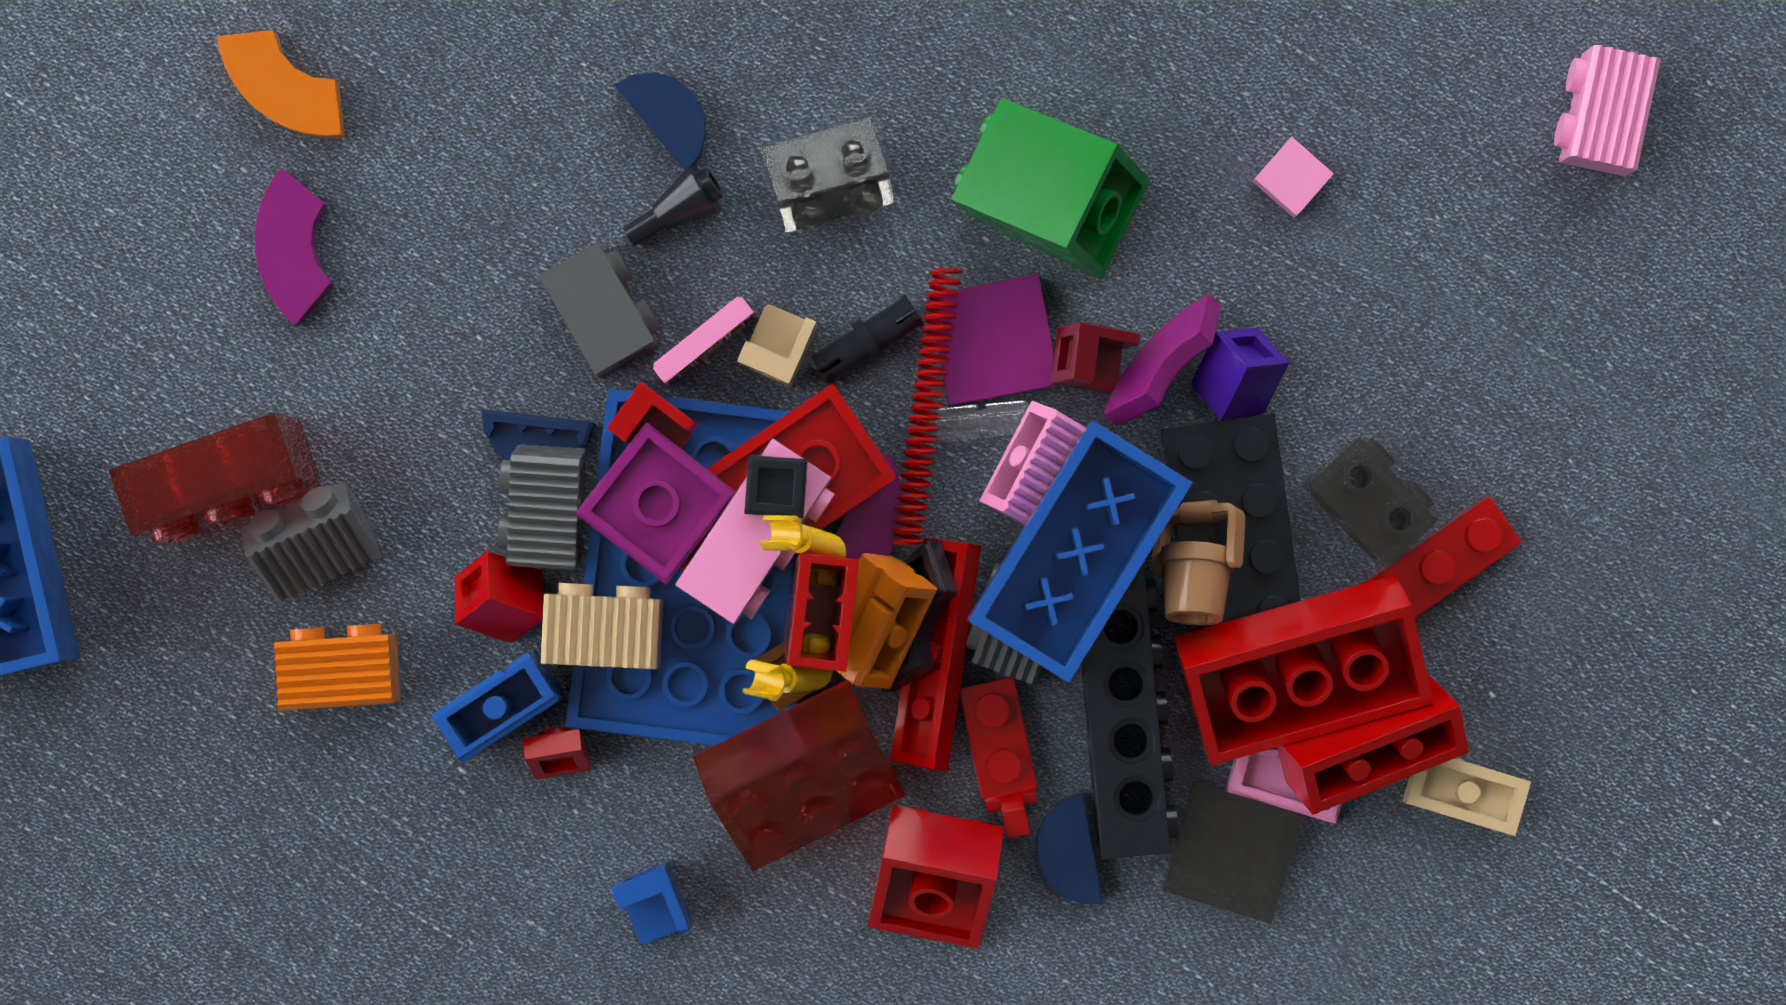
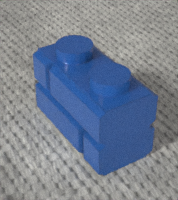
[431,650,566,763]

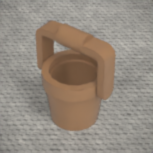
[1152,500,1245,625]

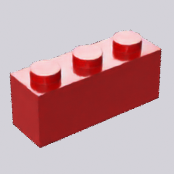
[1277,675,1469,815]

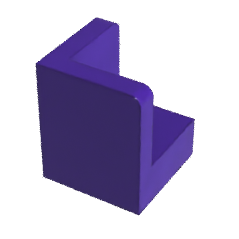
[1191,328,1290,420]

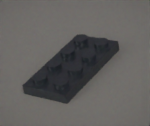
[1161,413,1301,632]

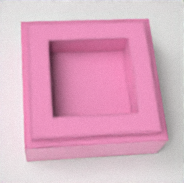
[1252,137,1334,218]

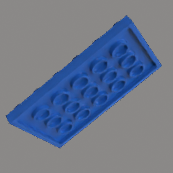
[565,389,799,755]

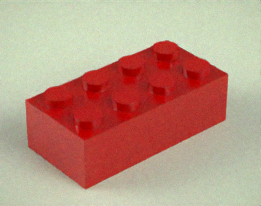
[1173,574,1434,766]

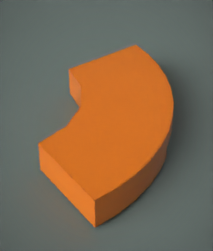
[217,30,345,139]

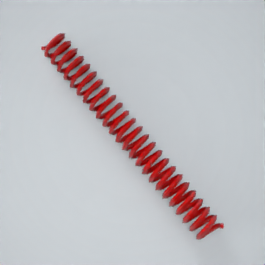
[890,268,963,545]

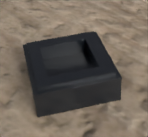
[744,455,808,518]

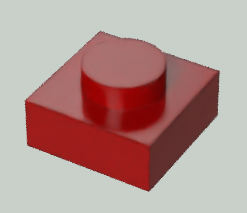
[523,727,591,780]

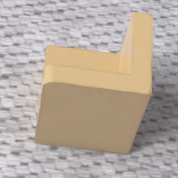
[737,305,818,387]

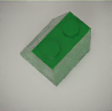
[951,98,1150,280]

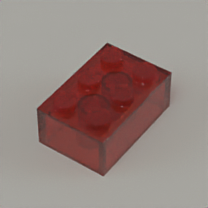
[108,413,321,544]
[693,680,906,872]

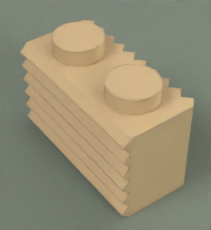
[540,583,664,669]

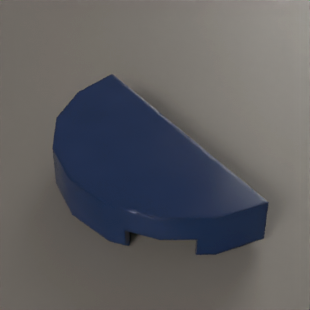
[614,72,707,170]
[482,409,596,460]
[1036,791,1103,904]

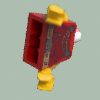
[743,515,859,701]

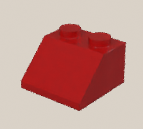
[868,805,1004,949]

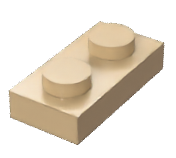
[1402,759,1531,836]

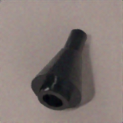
[623,164,724,246]

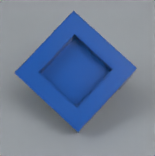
[611,861,694,944]

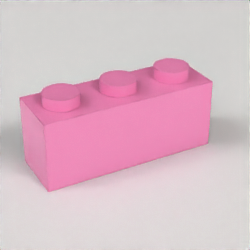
[675,438,835,624]

